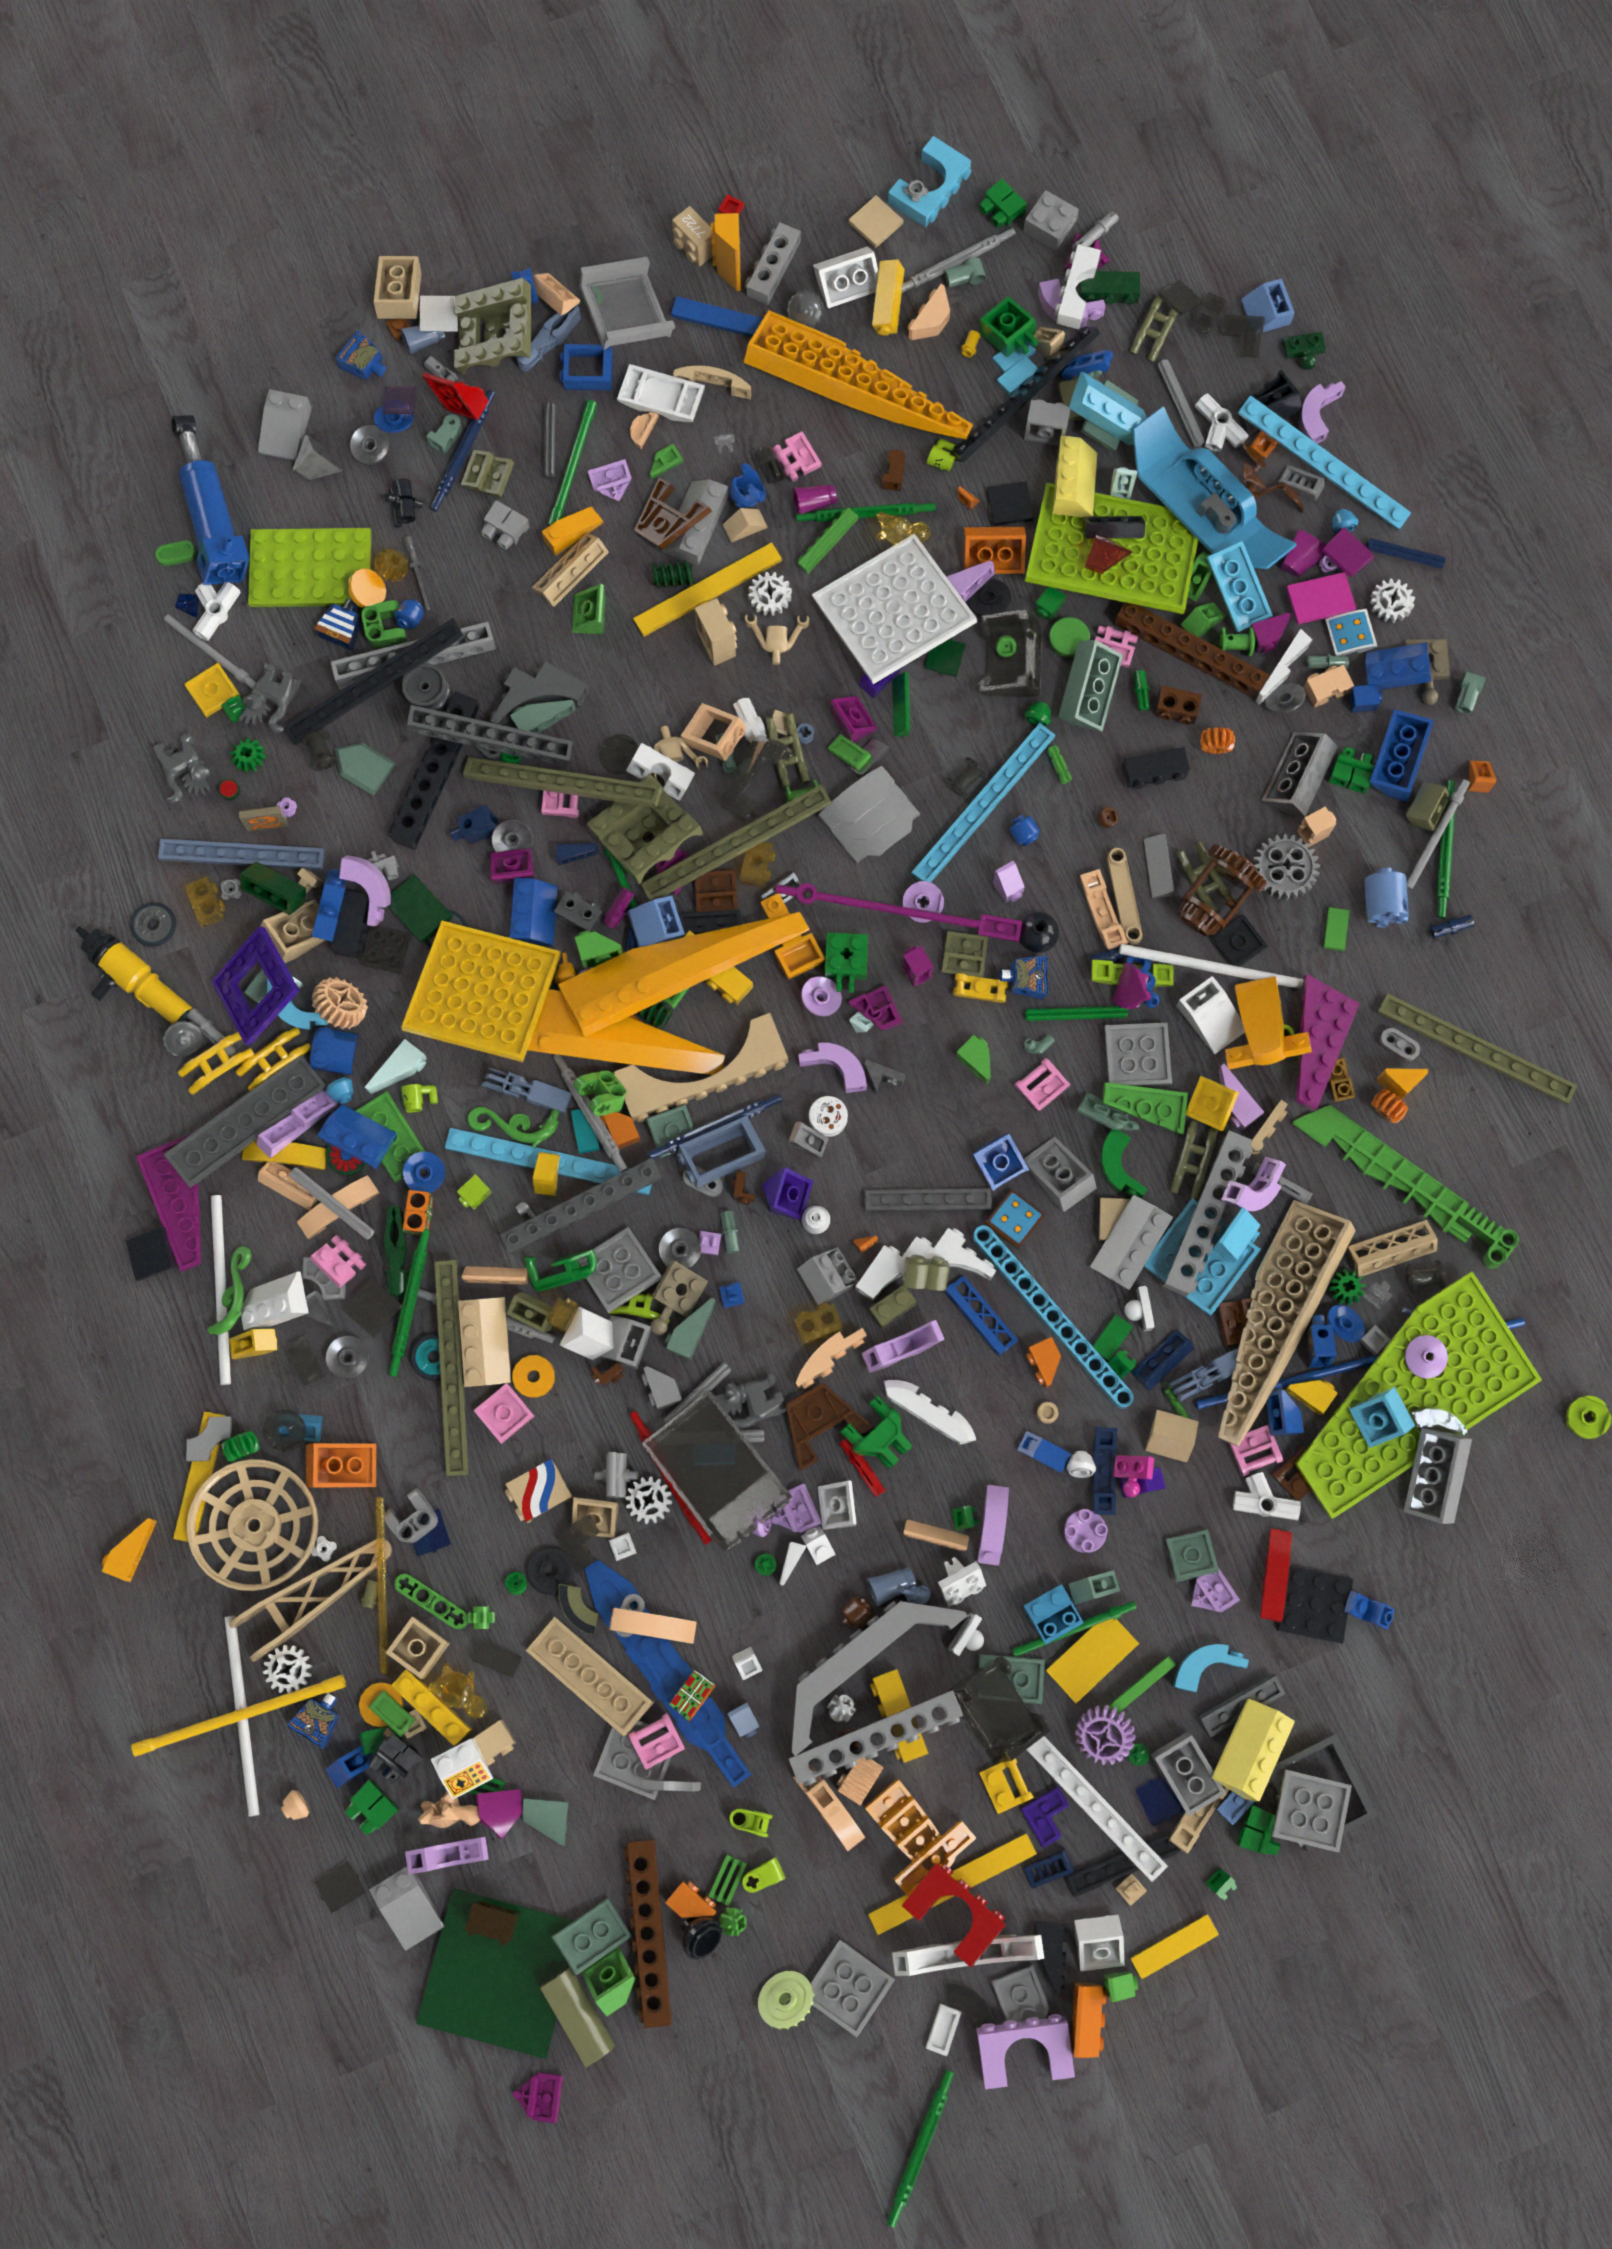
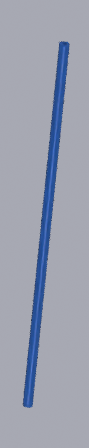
[1196,1318,1525,1409]

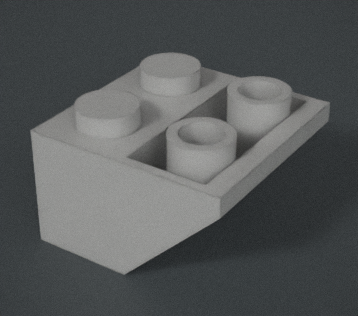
[797,1247,859,1305]
[599,1315,652,1370]

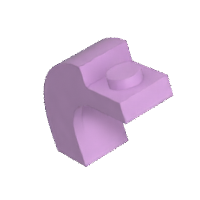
[1038,279,1105,328]
[1298,381,1345,444]
[339,855,391,926]
[799,1043,867,1093]
[1221,1157,1286,1211]
[978,1485,1009,1566]
[405,1837,489,1874]

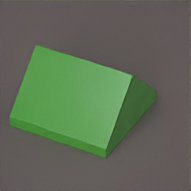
[572,584,606,634]

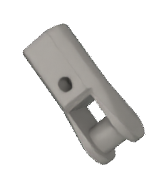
[424,356,459,382]

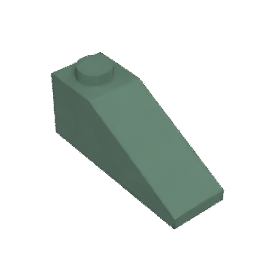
[510,700,576,733]
[664,1298,716,1361]

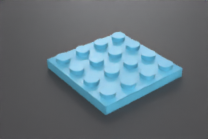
[1144,1198,1261,1317]

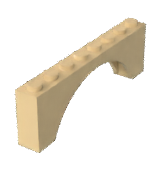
[614,1013,788,1122]

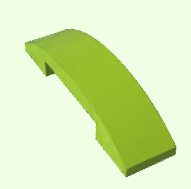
[1091,960,1174,987]

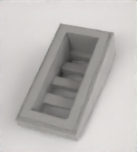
[1279,465,1325,501]

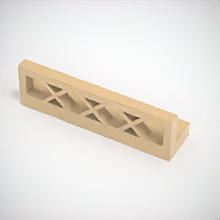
[532,533,609,607]
[1348,1220,1438,1277]

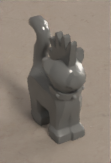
[239,663,303,733]
[153,733,211,804]
[710,1373,787,1440]

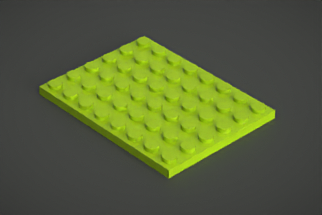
[1025,483,1198,614]

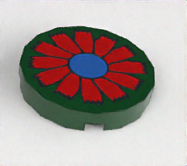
[326,1145,365,1176]

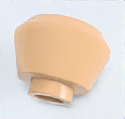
[281,1790,310,1820]

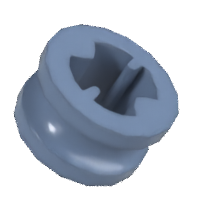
[797,723,814,744]

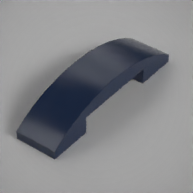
[1093,1427,1117,1515]

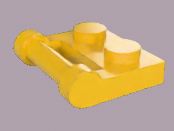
[979,1756,1034,1814]

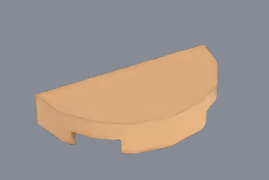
[630,412,659,449]

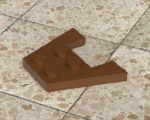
[634,477,712,550]
[786,1383,874,1472]

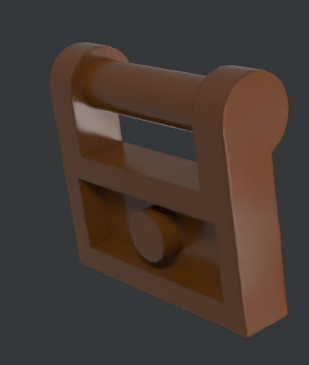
[1270,1444,1311,1501]

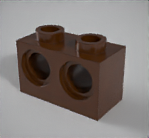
[1155,686,1202,725]

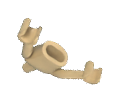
[745,615,809,665]
[646,726,708,780]

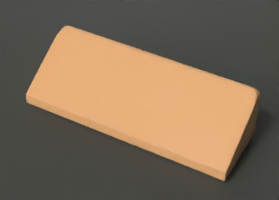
[532,273,580,315]
[258,1162,322,1211]
[462,1266,528,1285]
[903,1520,969,1552]

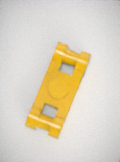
[952,973,1008,1003]

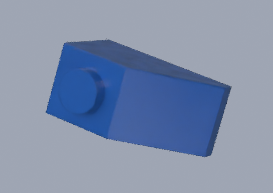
[1266,1390,1304,1436]
[326,1746,373,1788]

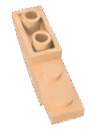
[796,1328,867,1389]
[793,1764,865,1851]

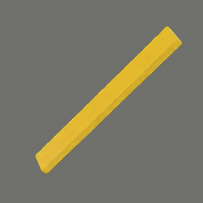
[633,542,782,637]
[868,1833,1037,1935]

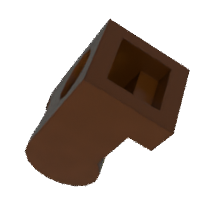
[882,449,905,491]

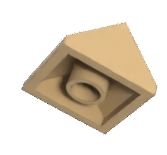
[1145,1409,1199,1463]
[571,1497,619,1538]

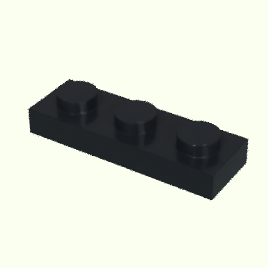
[678,910,741,935]

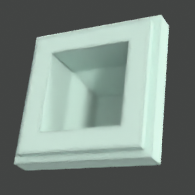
[849,1012,874,1033]

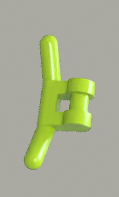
[609,1293,670,1324]

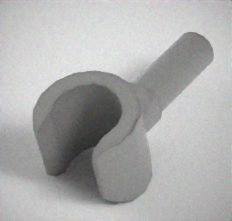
[515,1202,536,1219]

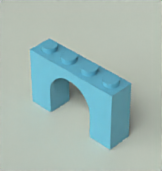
[888,136,972,228]

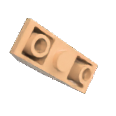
[908,284,950,340]

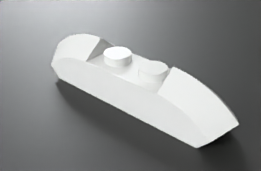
[884,1380,976,1445]

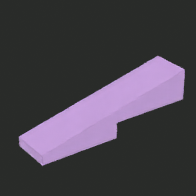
[256,1090,338,1158]

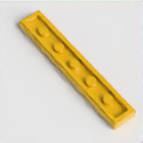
[173,1411,227,1542]

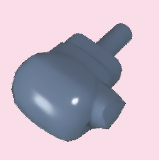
[901,1585,931,1605]

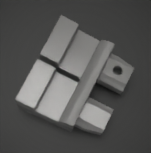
[481,500,530,550]

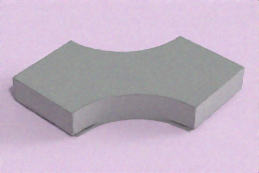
[302,1257,346,1300]
[186,1417,232,1462]
[643,1780,701,1791]

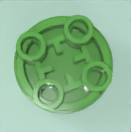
[1049,617,1090,657]

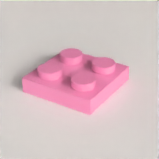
[474,1383,535,1444]

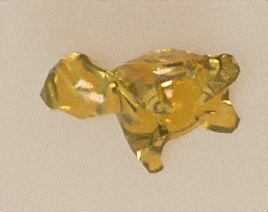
[877,512,931,546]
[428,1664,488,1719]

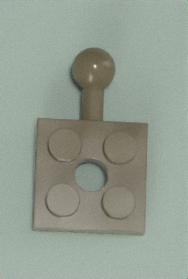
[1405,639,1450,705]
[651,1260,708,1335]

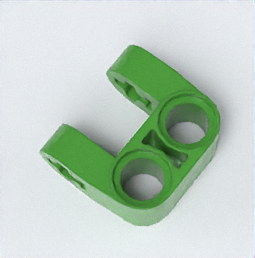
[362,600,407,649]
[574,1071,626,1116]

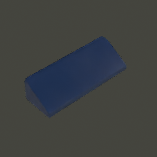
[1131,1329,1194,1391]

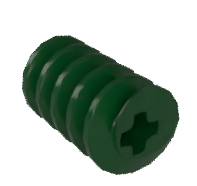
[651,560,693,589]
[635,1002,673,1030]

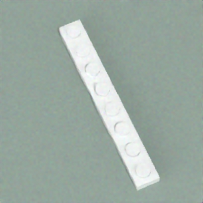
[1026,1734,1168,1882]

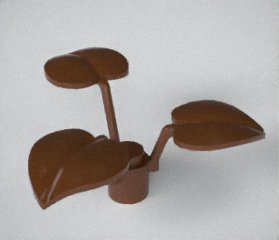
[1240,442,1304,513]

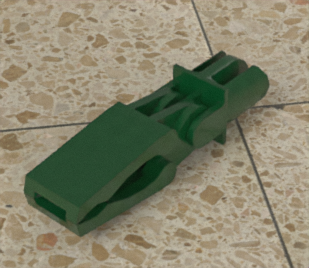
[384,1206,409,1298]

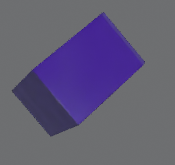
[1119,1467,1166,1498]

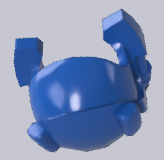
[729,463,767,508]

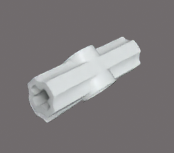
[1195,393,1249,452]
[192,582,241,641]
[1233,1472,1301,1521]

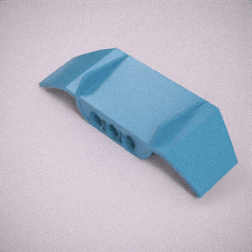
[1132,406,1296,569]

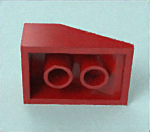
[422,373,489,420]

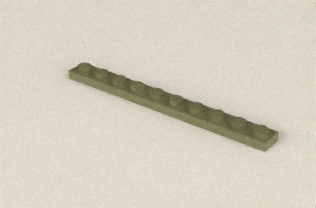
[463,757,662,808]
[641,784,832,901]
[1377,993,1578,1105]
[435,1260,469,1476]

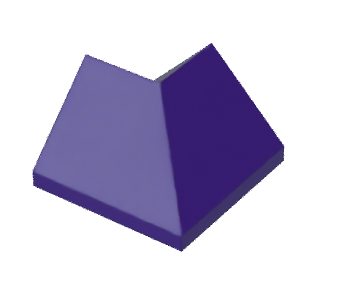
[762,1167,813,1221]

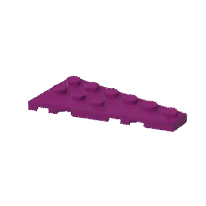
[1296,974,1360,1111]
[136,1133,202,1272]

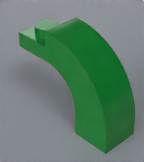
[1100,1129,1148,1199]

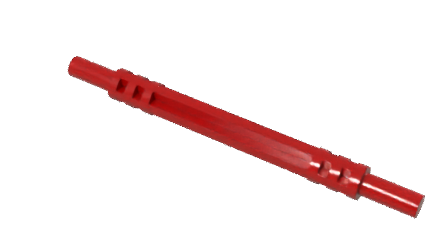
[629,1411,712,1545]

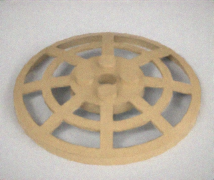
[187,1459,318,1591]

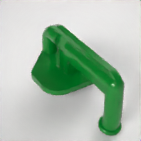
[523,1249,597,1292]

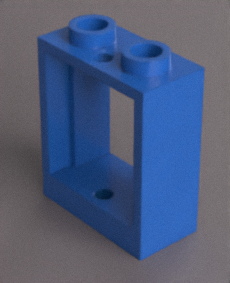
[560,344,613,391]

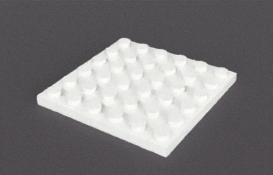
[812,534,977,684]

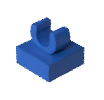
[719,1282,745,1309]

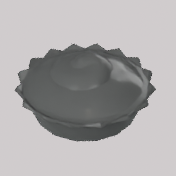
[787,290,824,328]
[162,1021,204,1057]

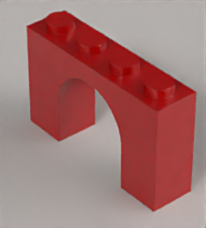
[902,1863,1007,1968]

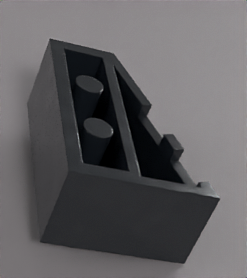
[1237,369,1302,436]

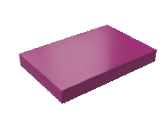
[1286,572,1356,625]

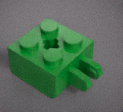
[980,296,1038,357]
[825,933,868,993]

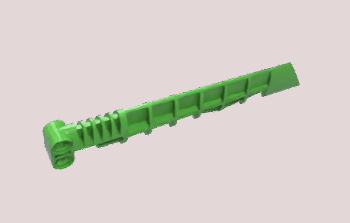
[1293,1105,1519,1269]

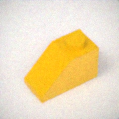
[229,1329,277,1359]
[1285,1380,1338,1416]

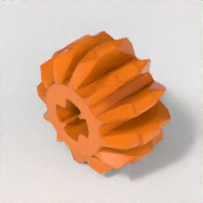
[1200,727,1235,755]
[1371,1089,1408,1124]

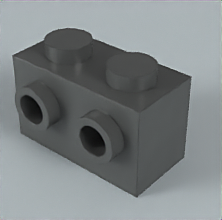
[554,891,604,932]

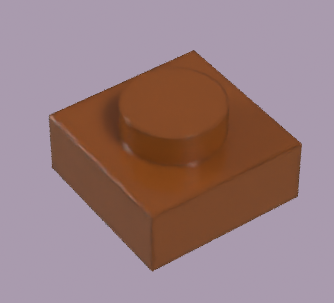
[386,319,410,341]

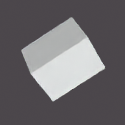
[560,1307,614,1360]
[818,1481,856,1530]

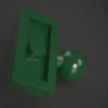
[1282,332,1326,370]

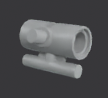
[594,1452,638,1498]

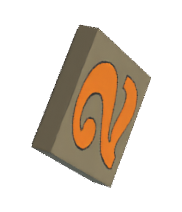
[239,806,288,832]

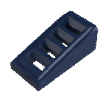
[556,843,599,865]
[1024,1849,1074,1889]

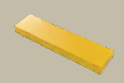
[1130,1914,1219,1979]

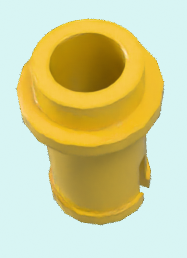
[961,330,980,358]

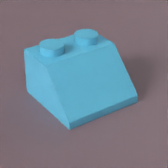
[1213,1207,1260,1263]
[1349,1387,1415,1448]

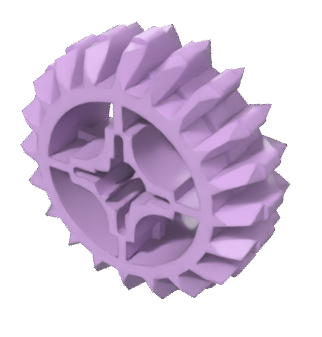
[1075,1704,1135,1765]

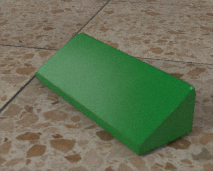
[892,672,910,737]

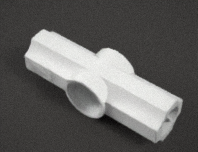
[733,698,773,760]

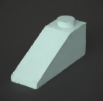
[1110,467,1137,499]
[365,1039,427,1094]

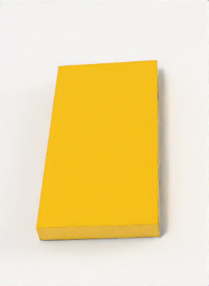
[1046,1618,1139,1704]

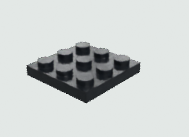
[1277,1566,1353,1644]

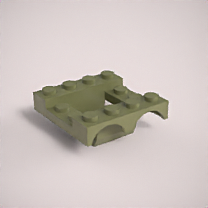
[454,278,531,375]
[587,774,703,884]

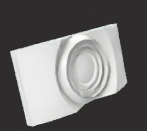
[617,364,705,422]

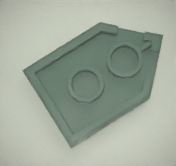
[334,742,396,796]
[1077,1092,1140,1131]

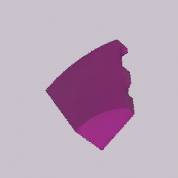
[1281,529,1327,577]
[602,886,635,930]
[848,985,904,1031]

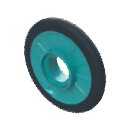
[411,1334,441,1380]

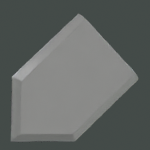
[991,1965,1050,2022]

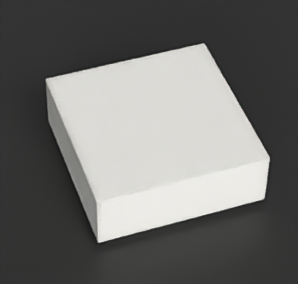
[609,1533,637,1561]

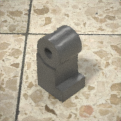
[1196,493,1236,534]

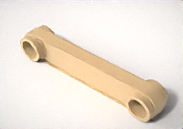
[1107,848,1142,946]

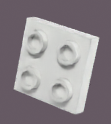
[938,1557,986,1607]

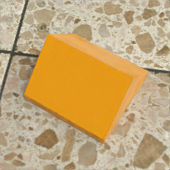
[1377,1068,1428,1100]

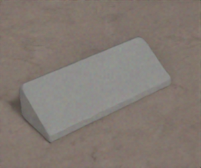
[1144,834,1174,898]

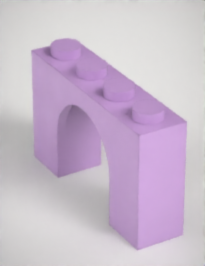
[976,2014,1075,2089]

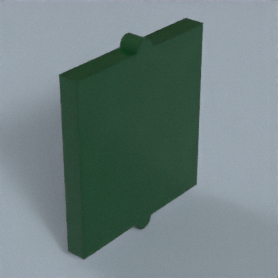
[925,638,966,677]

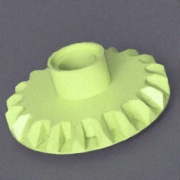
[758,1971,815,2030]

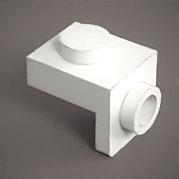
[801,1526,836,1565]

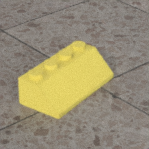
[1053,435,1097,517]
[1212,1699,1295,1801]

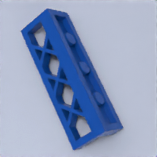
[944,1275,1018,1357]

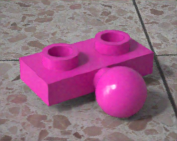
[1113,1455,1154,1498]

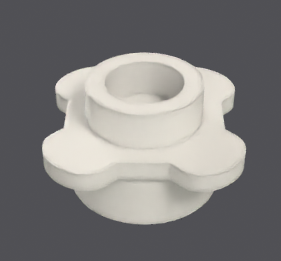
[311,1536,337,1562]

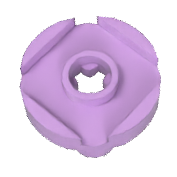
[903,881,944,922]

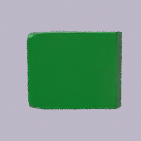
[360,1727,387,1755]

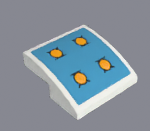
[1325,609,1378,656]

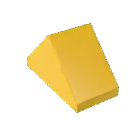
[533,1152,560,1196]

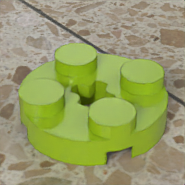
[1566,1396,1611,1439]

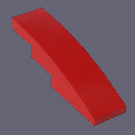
[1260,1529,1292,1622]

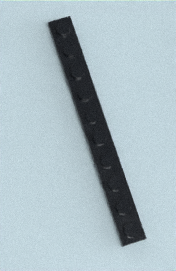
[950,326,1100,462]
[284,618,465,745]

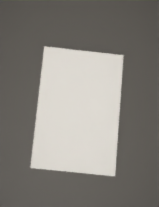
[420,296,458,331]

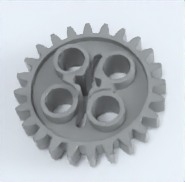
[1253,834,1320,900]

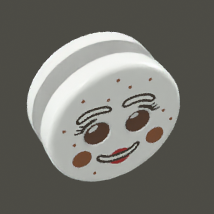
[809,1096,848,1137]

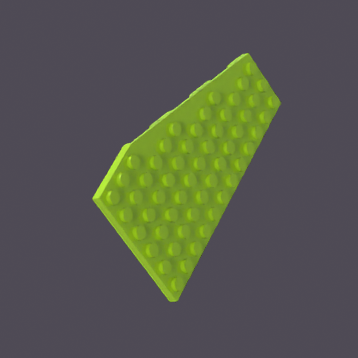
[1295,1271,1542,1519]

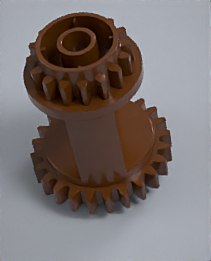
[1178,844,1267,937]

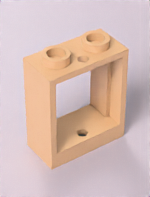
[681,703,747,761]

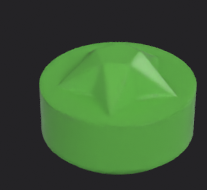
[996,635,1016,657]

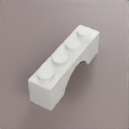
[1055,245,1101,329]

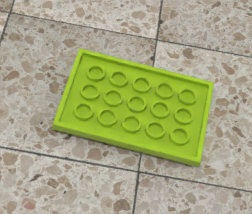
[248,528,372,607]

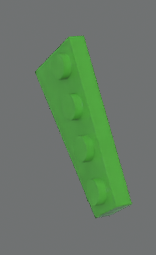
[1102,1082,1188,1135]

